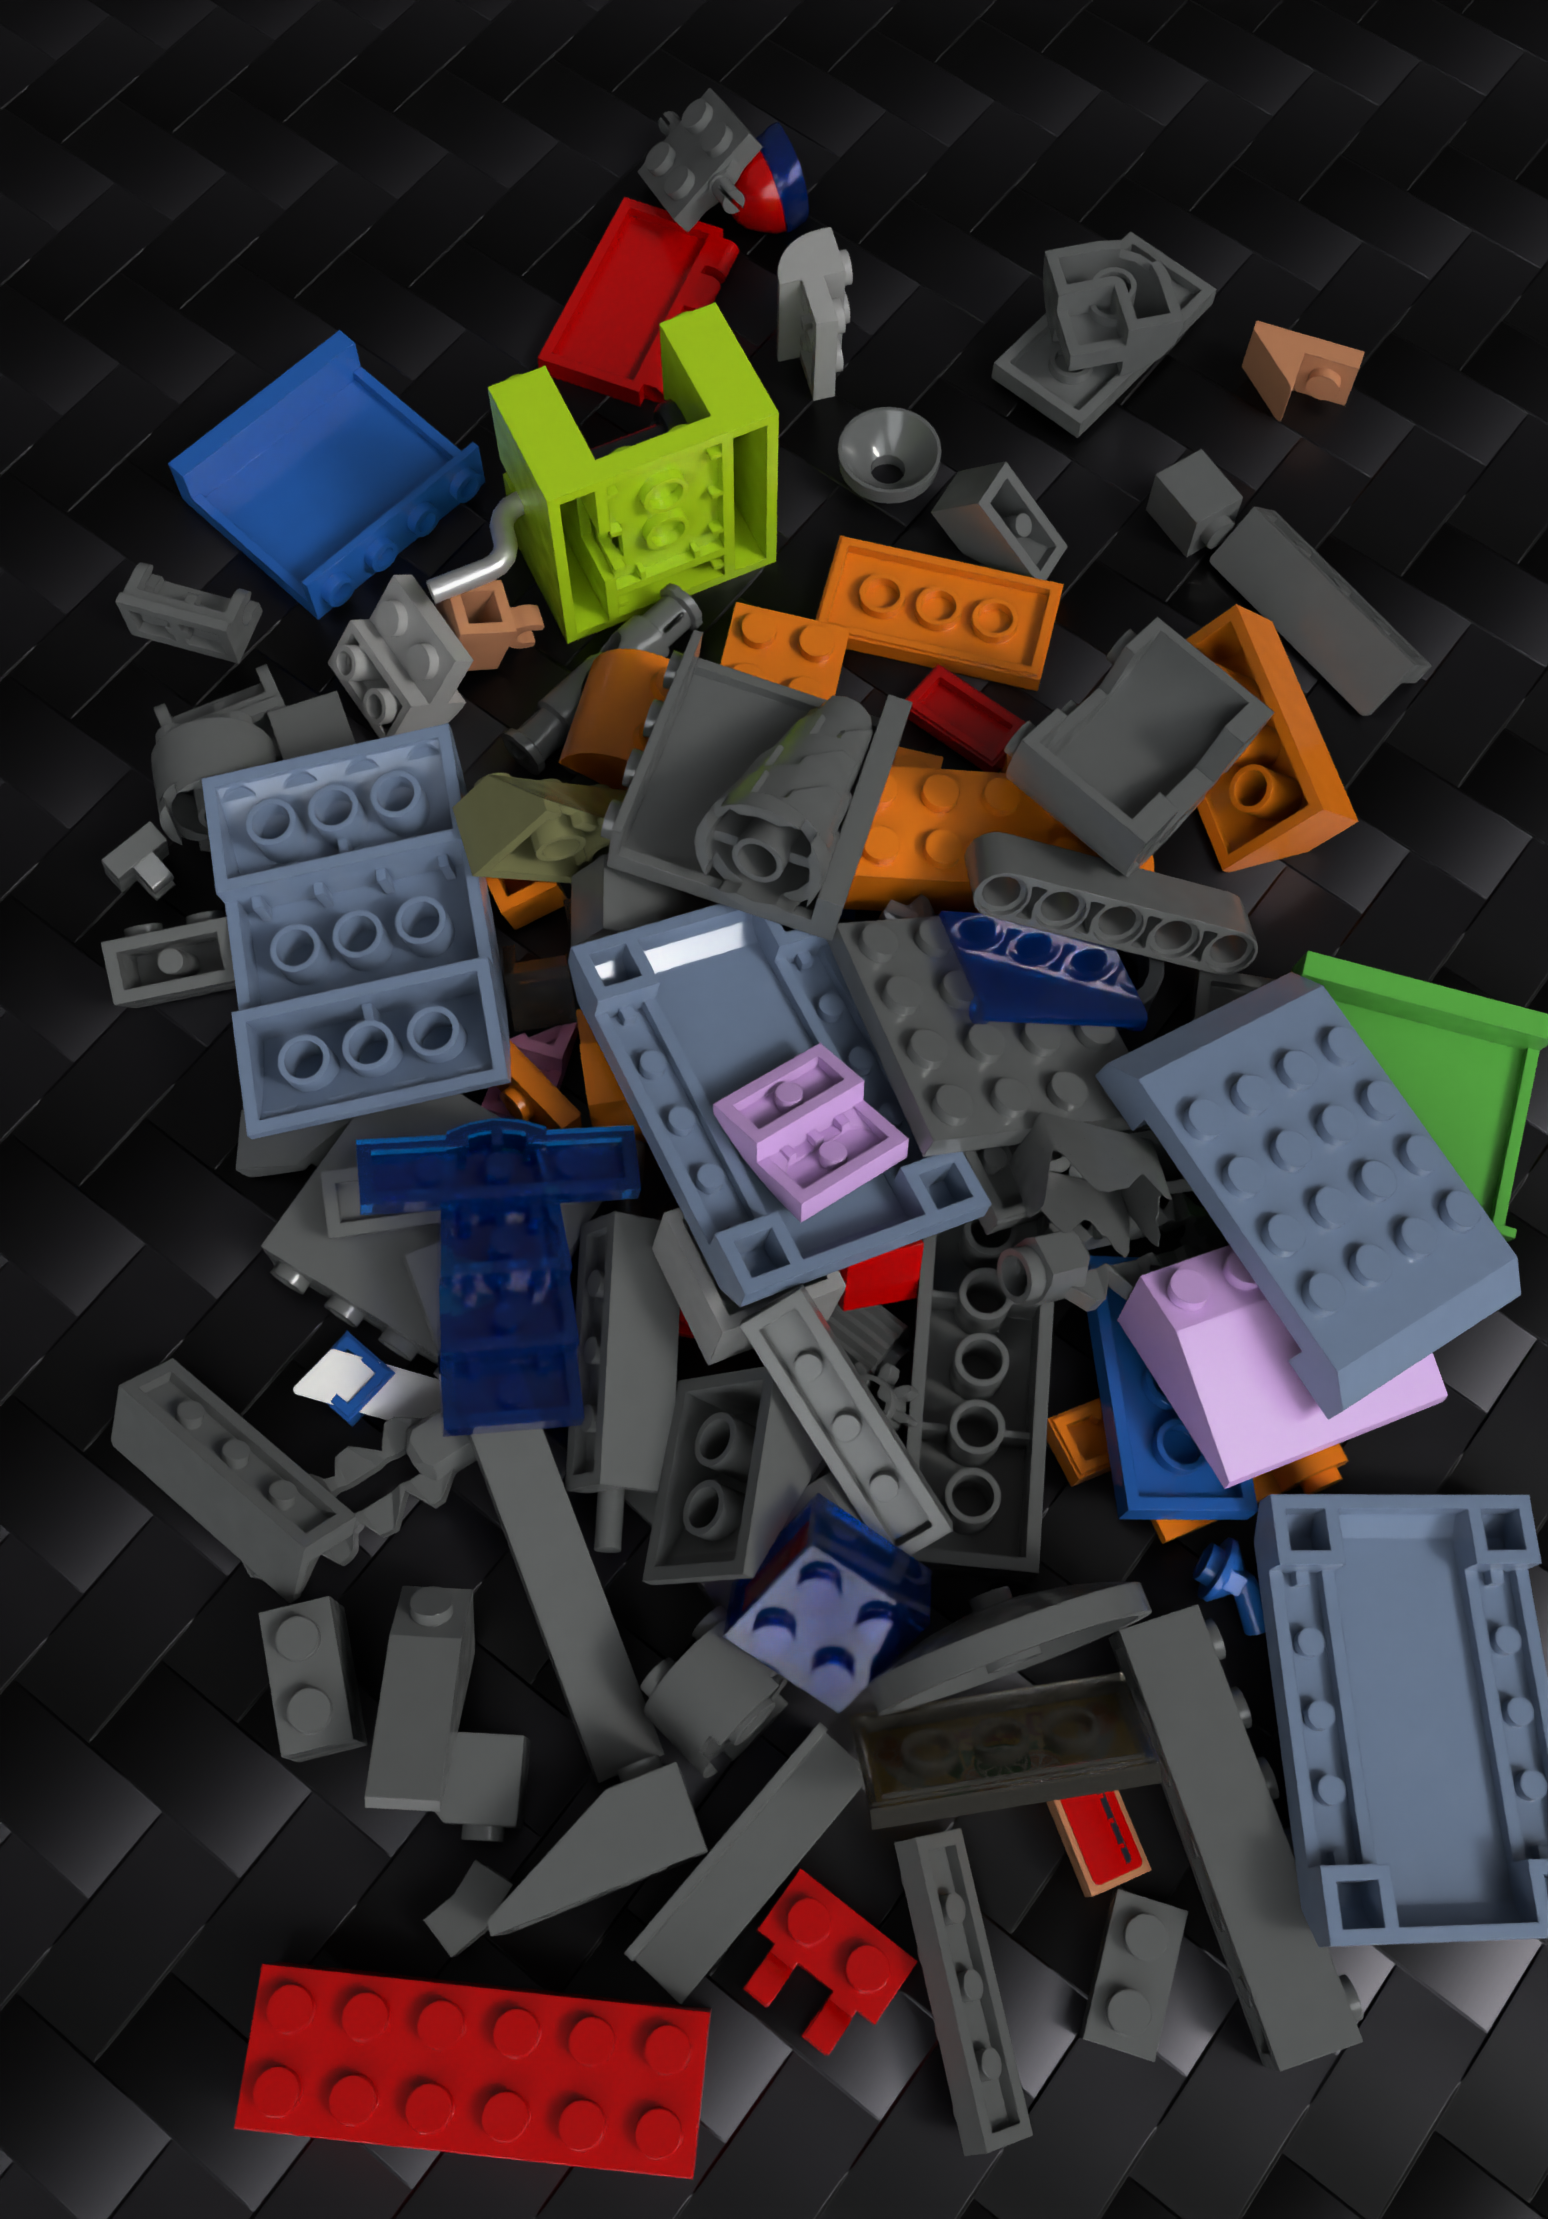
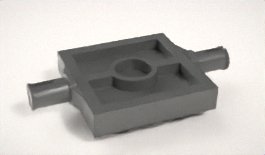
[637,88,763,232]

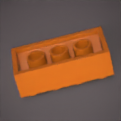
[1186,604,1359,873]

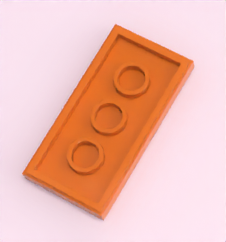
[816,536,1064,691]

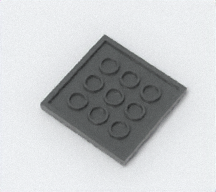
[827,913,1149,1157]

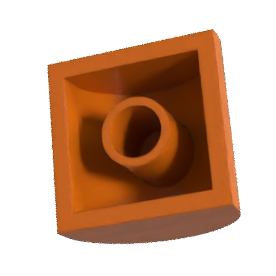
[558,649,670,790]

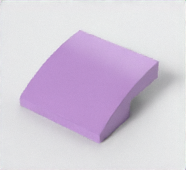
[713,1043,909,1223]

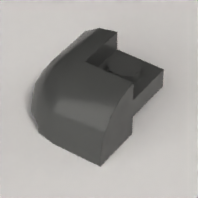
[1043,240,1184,376]

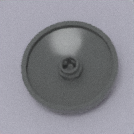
[868,1582,1152,1715]

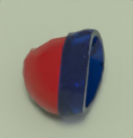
[731,122,809,234]

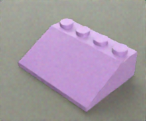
[1117,1245,1448,1489]

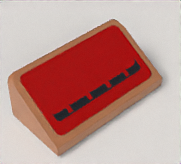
[1044,1785,1152,1897]

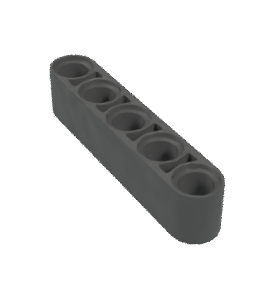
[964,832,1258,975]

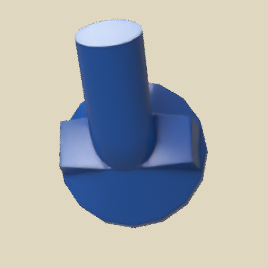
[1193,1537,1265,1636]

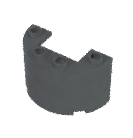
[1004,617,1275,877]

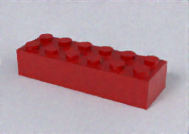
[234,1962,712,2179]

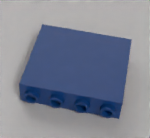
[168,330,485,620]

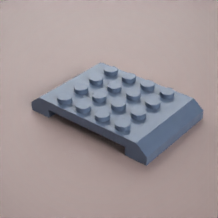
[568,903,992,1307]
[1095,972,1521,1420]
[1254,1494,1548,1947]

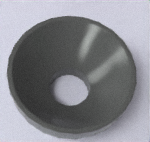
[838,407,942,504]

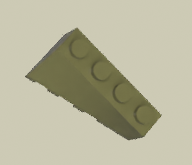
[452,773,628,883]

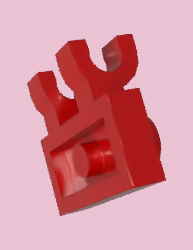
[743,1869,918,2056]

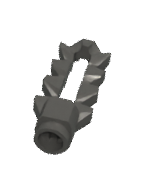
[997,1192,1226,1312]
[242,1403,477,1592]

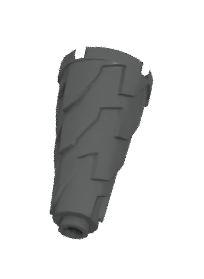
[694,696,873,915]

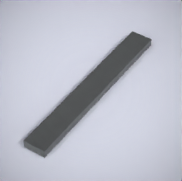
[403,1232,665,1783]

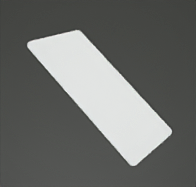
[293,1349,456,1420]

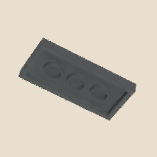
[992,231,1217,438]

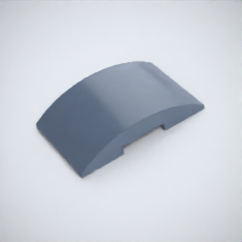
[202,723,511,1140]

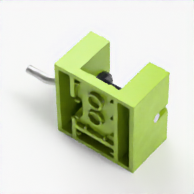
[426,302,779,644]

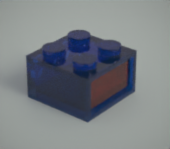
[723,1493,932,1713]

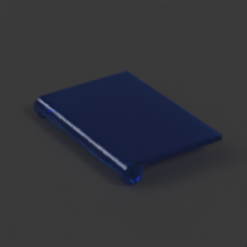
[939,911,1147,1031]

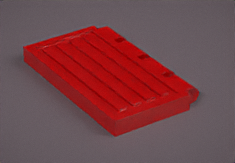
[537,197,739,407]

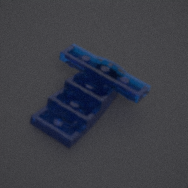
[355,1118,641,1437]

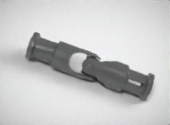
[502,583,703,775]

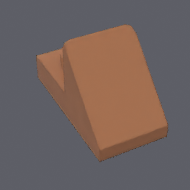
[1242,321,1365,422]

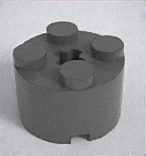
[151,711,277,852]
[640,1605,806,1778]

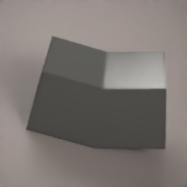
[424,1860,517,1958]

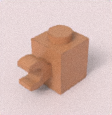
[435,580,544,671]

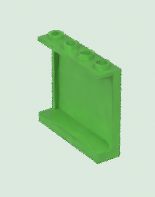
[1291,951,1548,1242]

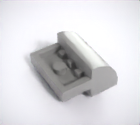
[777,227,853,401]
[328,575,474,738]

